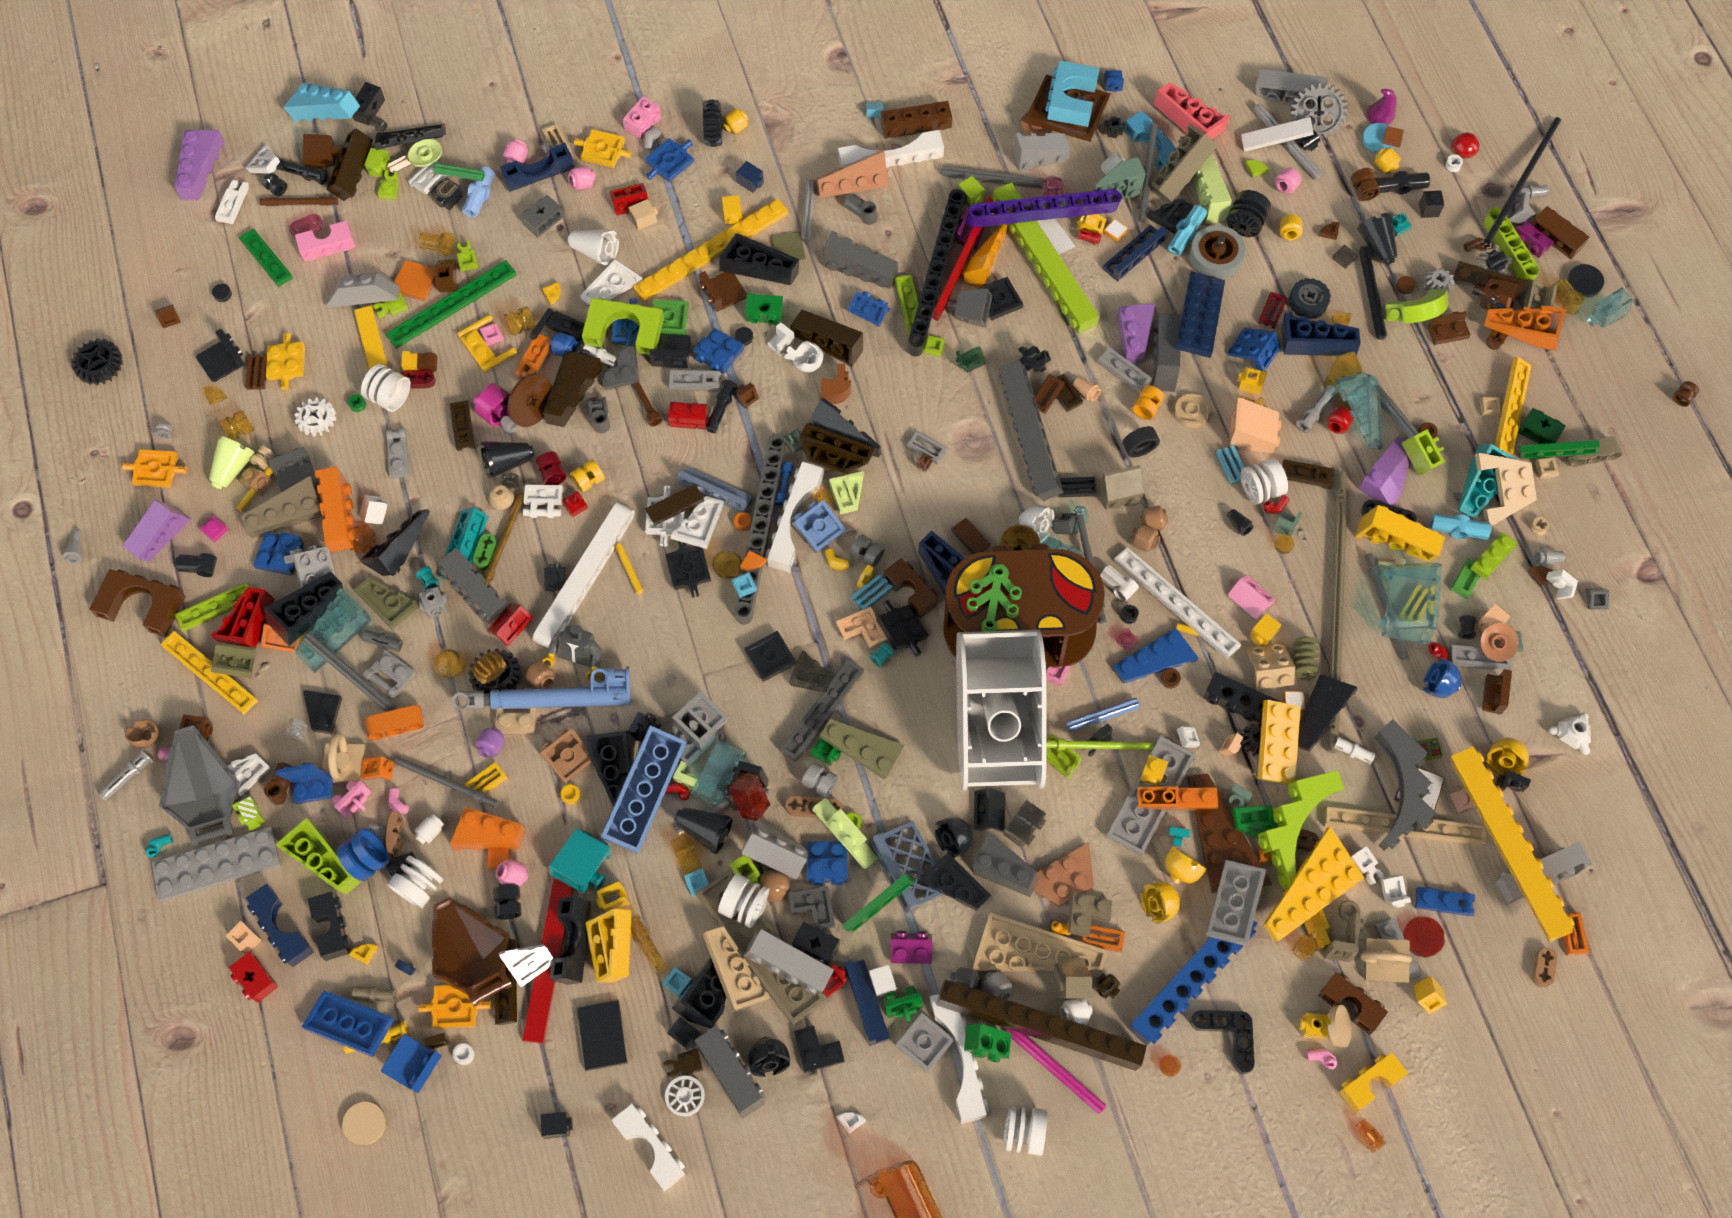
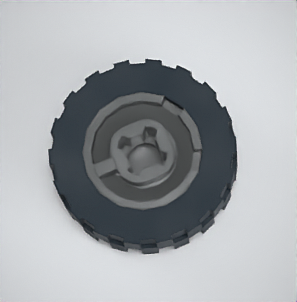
[1289,278,1331,319]

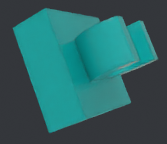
[1392,213,1412,237]
[1167,826,1190,847]

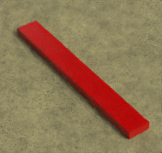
[932,197,994,321]
[522,878,573,1044]

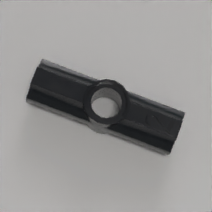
[1375,171,1430,195]

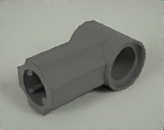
[844,193,877,225]

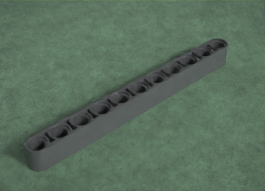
[735,433,786,625]

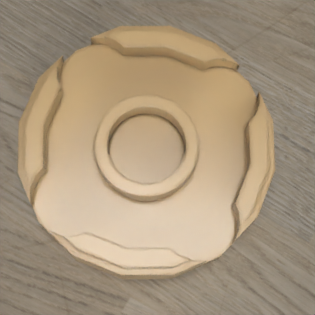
[1173,393,1211,428]
[1328,1005,1351,1048]
[342,1102,386,1146]

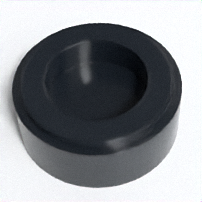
[212,284,232,302]
[735,327,753,346]

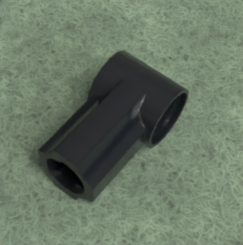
[175,553,217,577]

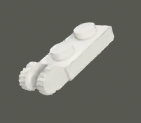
[215,180,249,224]

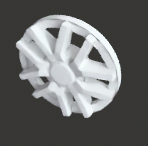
[665,1076,705,1117]

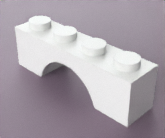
[611,1104,685,1191]

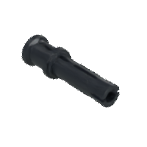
[276,159,328,185]
[705,379,738,434]

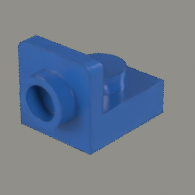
[1104,70,1124,92]

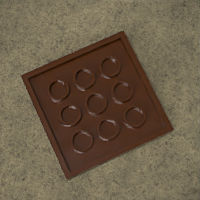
[1025,74,1111,142]

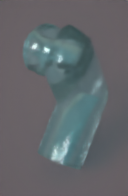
[1073,506,1088,533]

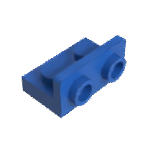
[847,291,891,327]

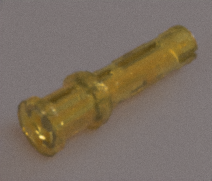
[631,914,668,975]

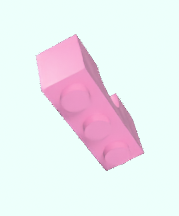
[295,220,356,262]

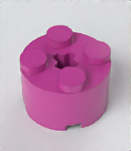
[473,383,510,427]

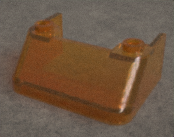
[854,1160,943,1218]

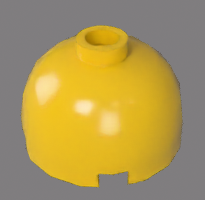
[1487,737,1529,775]
[1165,846,1206,884]
[1140,881,1180,924]

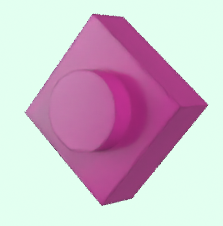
[200,516,228,543]

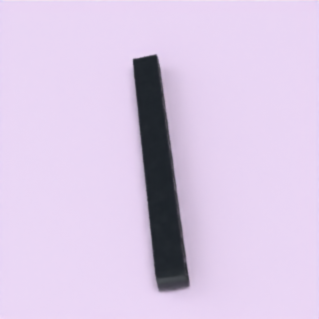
[907,189,965,357]

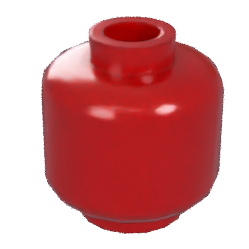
[1326,407,1354,434]

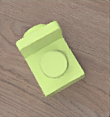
[672,761,699,793]

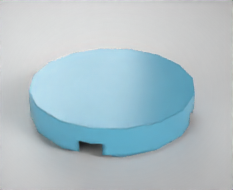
[1362,123,1395,153]

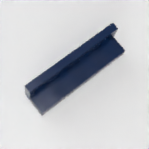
[1102,225,1168,282]
[844,959,890,1046]

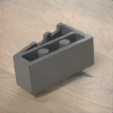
[972,832,1038,897]

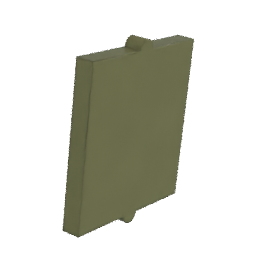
[772,232,805,260]

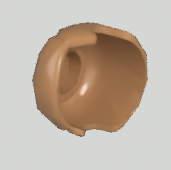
[125,719,159,748]
[759,869,790,902]

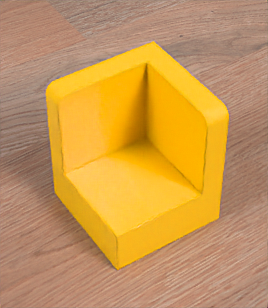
[1413,975,1447,1014]

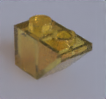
[1323,352,1362,388]

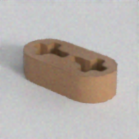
[1533,948,1557,988]

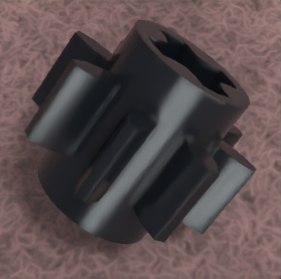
[1103,116,1125,139]
[1298,130,1320,152]
[1485,249,1508,273]

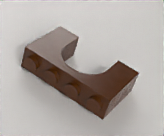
[89,569,185,637]

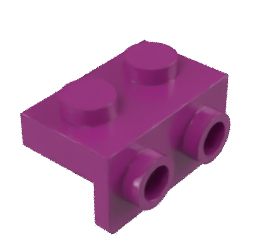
[891,930,932,964]

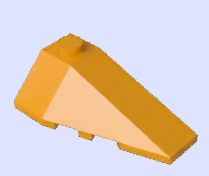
[962,224,1007,288]

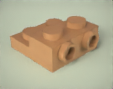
[539,728,592,784]

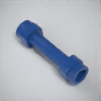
[775,462,794,507]

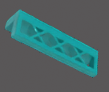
[438,507,489,579]

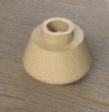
[488,485,514,510]

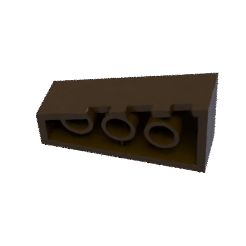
[790,310,863,367]
[543,351,603,427]

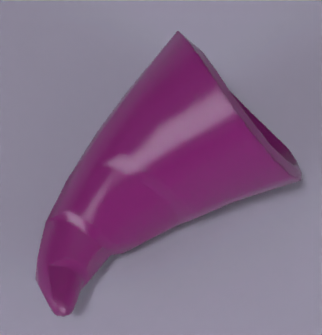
[1366,89,1397,125]

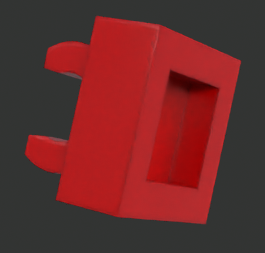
[562,491,588,517]

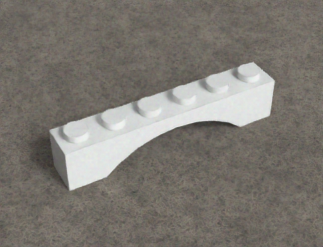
[838,130,944,168]
[765,462,824,573]
[930,994,989,1124]

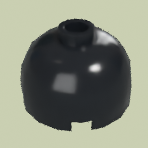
[935,816,973,858]
[748,1037,791,1077]

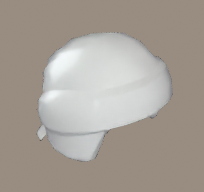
[784,341,823,373]

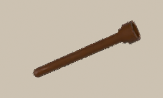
[632,382,663,427]

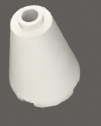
[568,230,619,266]

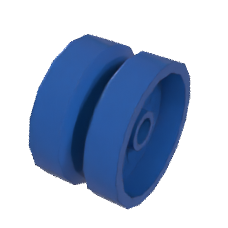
[337,828,390,881]

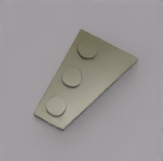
[354,577,420,630]

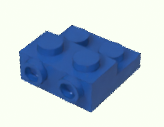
[693,328,744,374]
[253,532,304,576]
[807,841,848,886]

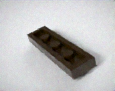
[1453,261,1529,299]
[495,939,517,1026]

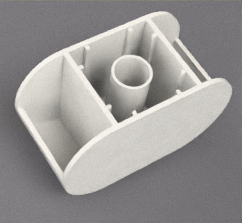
[956,630,1046,791]

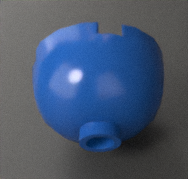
[1423,658,1461,698]

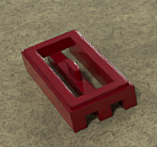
[1258,292,1287,329]

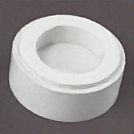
[452,1043,475,1065]

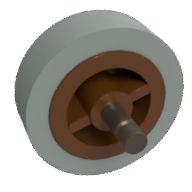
[1190,225,1246,279]

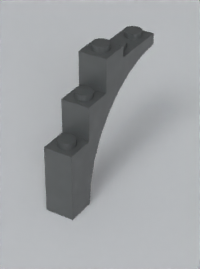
[1375,719,1436,851]

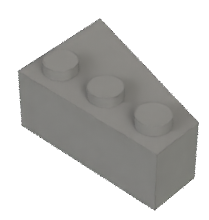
[1014,133,1070,171]
[741,818,808,879]

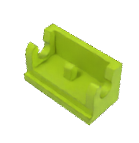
[1046,733,1082,779]

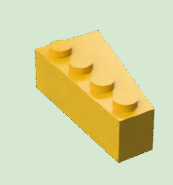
[1355,505,1445,562]

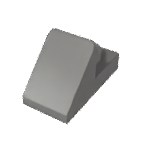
[1508,191,1537,224]

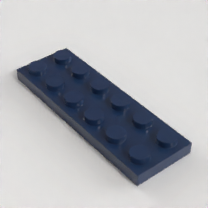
[1175,271,1225,358]

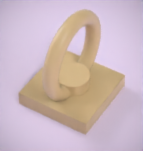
[322,732,367,784]
[1360,938,1412,983]

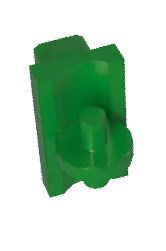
[884,986,923,1022]

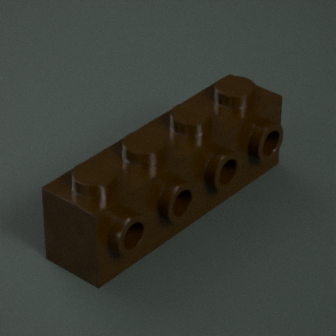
[326,128,373,201]

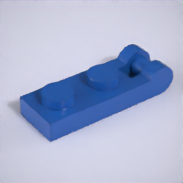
[1415,887,1475,916]

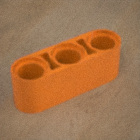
[364,705,424,740]

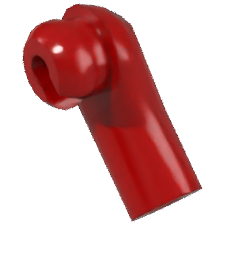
[1263,495,1290,514]
[665,782,690,801]

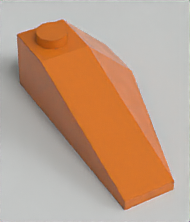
[1484,306,1566,351]

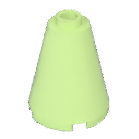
[209,436,255,490]

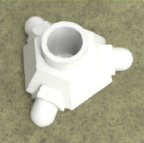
[1549,712,1591,755]

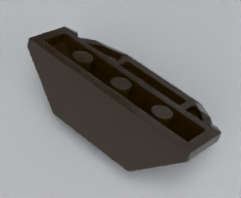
[799,423,875,476]

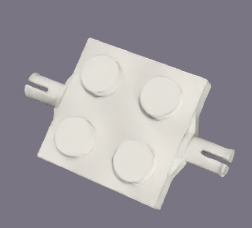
[645,486,685,546]

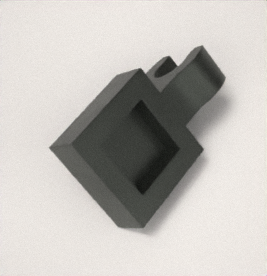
[1086,723,1113,757]

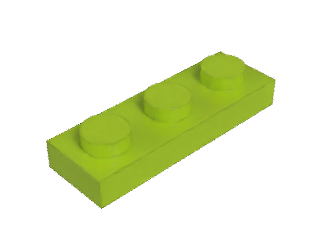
[1470,532,1518,580]

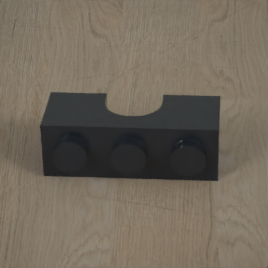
[308,891,351,961]

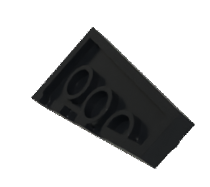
[374,123,446,150]
[1298,674,1358,752]

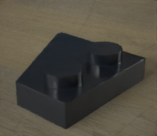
[1146,198,1194,234]
[303,690,342,735]

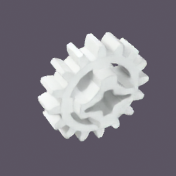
[294,397,336,437]

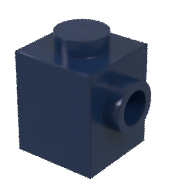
[736,161,764,193]

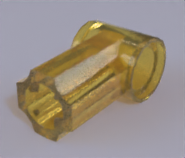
[419,232,457,256]
[1553,278,1584,315]

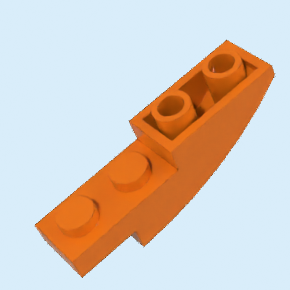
[1137,787,1218,810]

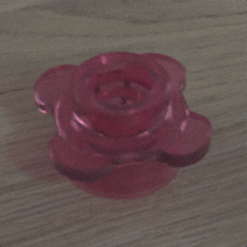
[1116,628,1139,650]

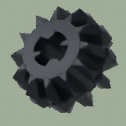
[1240,723,1262,757]

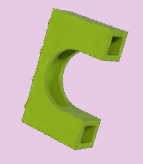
[582,298,664,355]

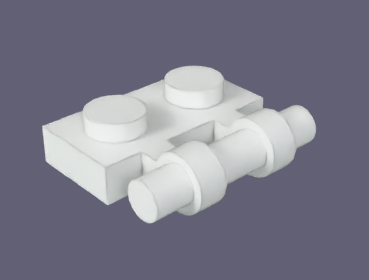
[523,485,563,518]

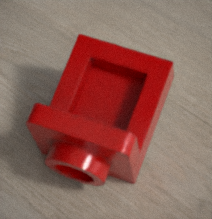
[822,964,848,999]

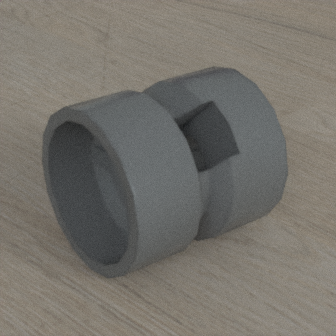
[849,534,885,568]

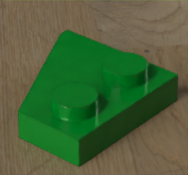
[1232,805,1276,839]

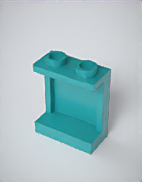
[549,828,611,894]

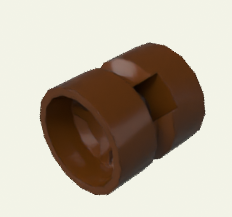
[1351,168,1380,202]

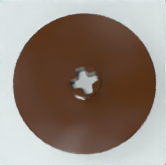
[508,373,552,427]

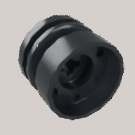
[1226,190,1271,237]

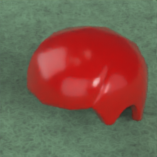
[1451,132,1480,158]

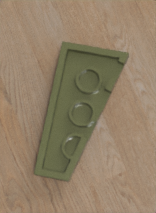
[818,719,905,779]

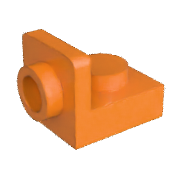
[360,756,394,781]

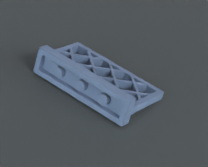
[869,821,944,913]

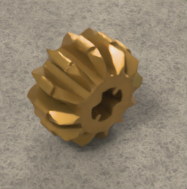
[472,651,507,684]

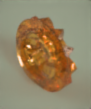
[350,525,376,554]

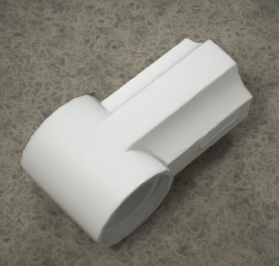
[1100,565,1139,602]

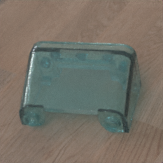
[1379,562,1442,644]

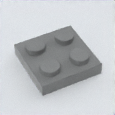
[895,1013,955,1073]

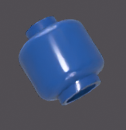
[549,332,578,357]

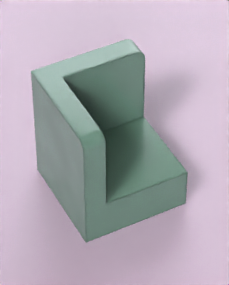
[1273,512,1302,538]

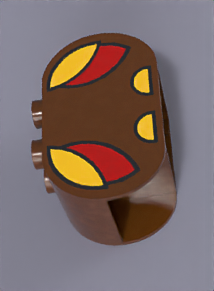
[943,544,1105,668]

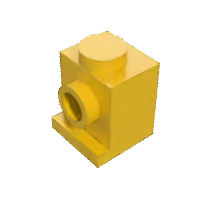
[1299,1013,1331,1039]

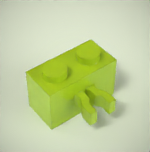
[1401,429,1445,475]

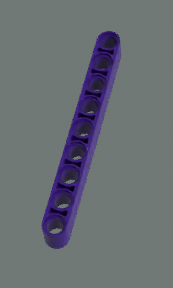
[967,189,1122,227]

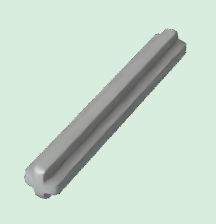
[801,180,816,241]

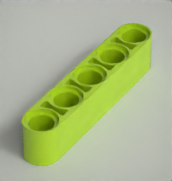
[1484,207,1539,282]

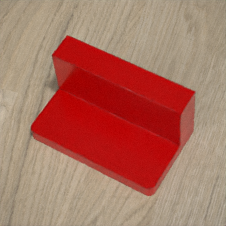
[487,603,533,646]

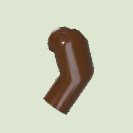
[1463,238,1492,252]

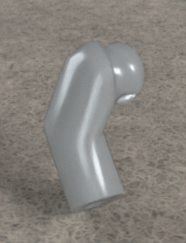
[644,127,661,150]

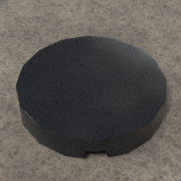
[1567,264,1605,297]

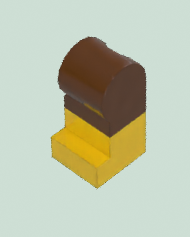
[401,351,438,373]

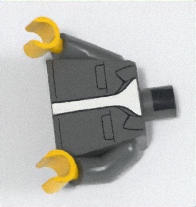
[542,625,602,680]

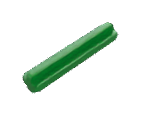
[434,163,485,181]

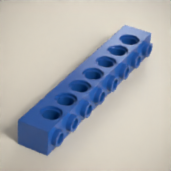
[1128,920,1258,1046]

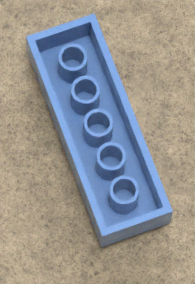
[600,726,687,854]

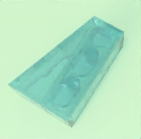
[691,740,747,805]

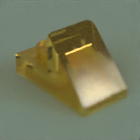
[670,834,702,876]

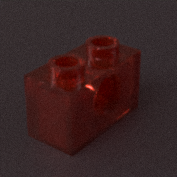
[729,772,771,821]

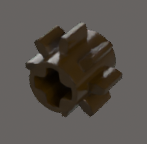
[1095,973,1121,999]

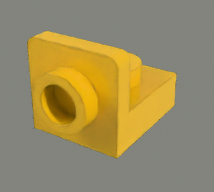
[1076,214,1106,234]

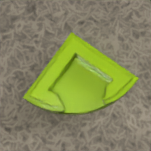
[1245,160,1269,178]

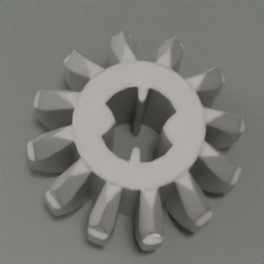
[1422,267,1455,294]

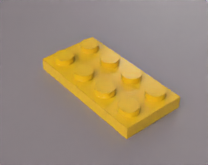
[1257,700,1301,785]

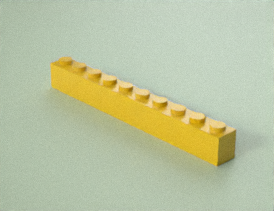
[1450,746,1575,942]

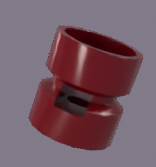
[535,451,567,485]

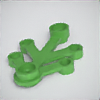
[967,564,1022,631]

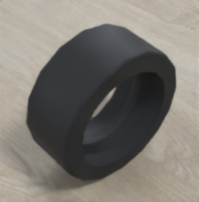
[1122,426,1160,458]

